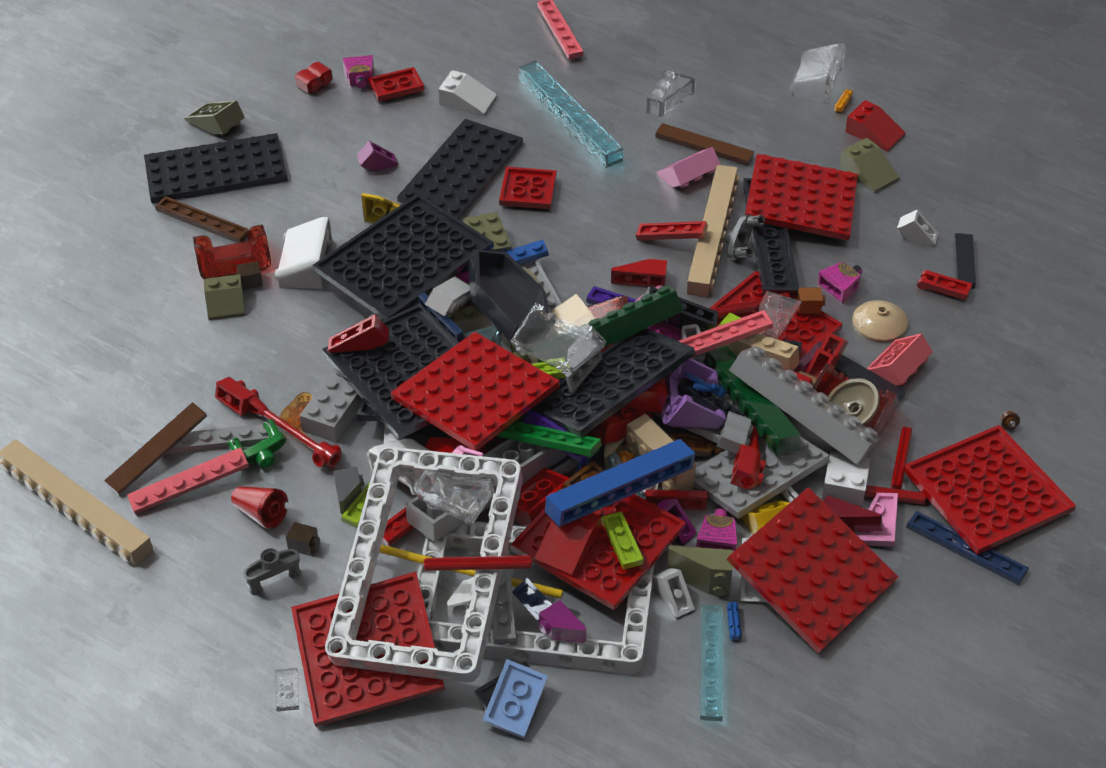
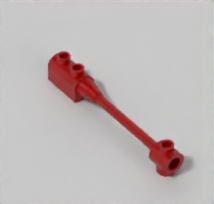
[215,377,342,468]
[730,426,766,489]

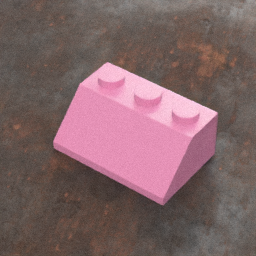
[657,147,721,189]

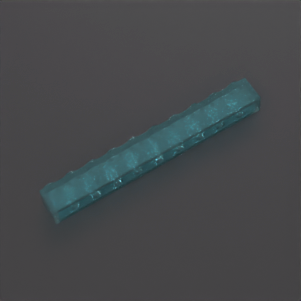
[518,61,623,168]

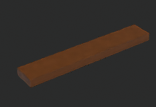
[655,123,754,166]
[155,196,251,244]
[104,402,207,495]

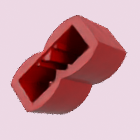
[294,62,333,94]

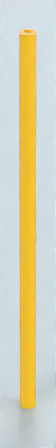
[379,545,563,599]

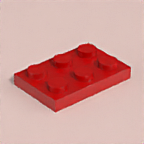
[368,67,425,102]

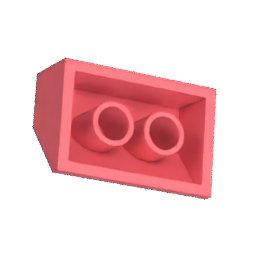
[866,334,933,386]

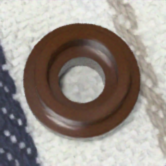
[1000,411,1020,430]

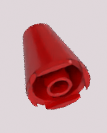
[231,486,288,529]

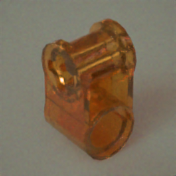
[280,392,312,430]

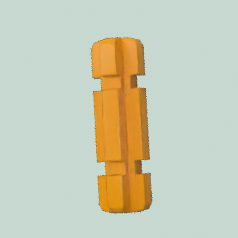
[834,89,853,113]

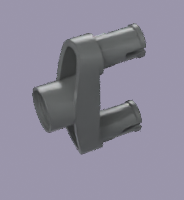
[725,215,765,260]
[243,548,301,595]

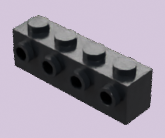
[643,286,718,332]

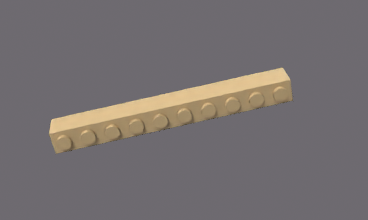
[687,165,740,297]
[0,439,153,565]

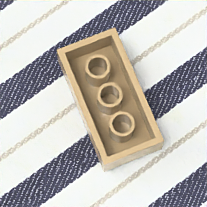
[625,414,696,491]

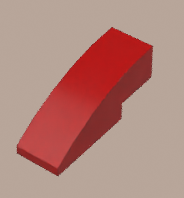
[806,332,848,389]

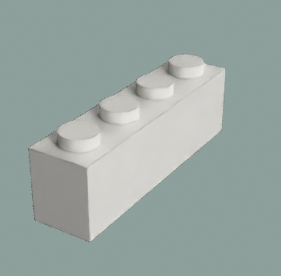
[425,277,471,316]

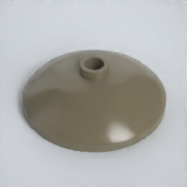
[828,378,880,426]

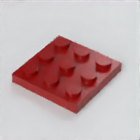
[499,166,557,209]

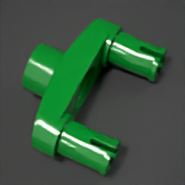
[227,419,287,468]

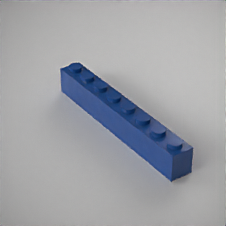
[545,439,695,527]

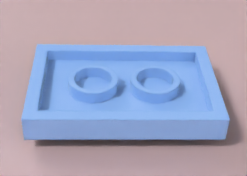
[482,659,548,739]

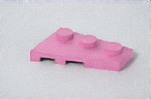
[857,493,898,547]

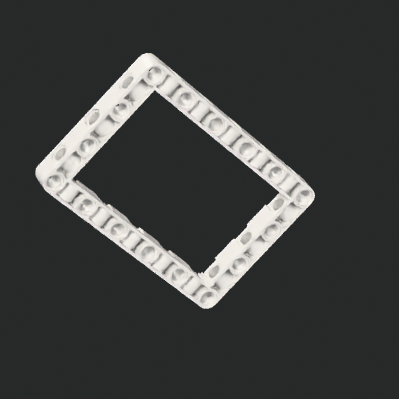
[325,447,523,683]
[417,521,655,674]

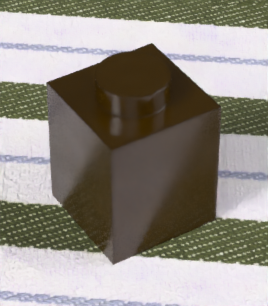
[234,261,263,290]
[286,522,320,556]

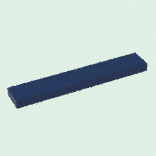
[906,511,1029,586]

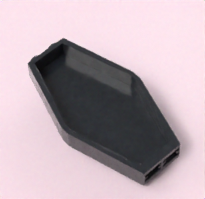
[469,249,551,345]

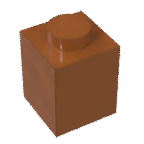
[797,287,826,314]

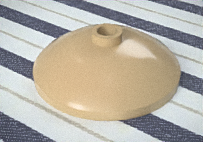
[852,300,908,342]

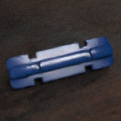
[727,602,742,641]

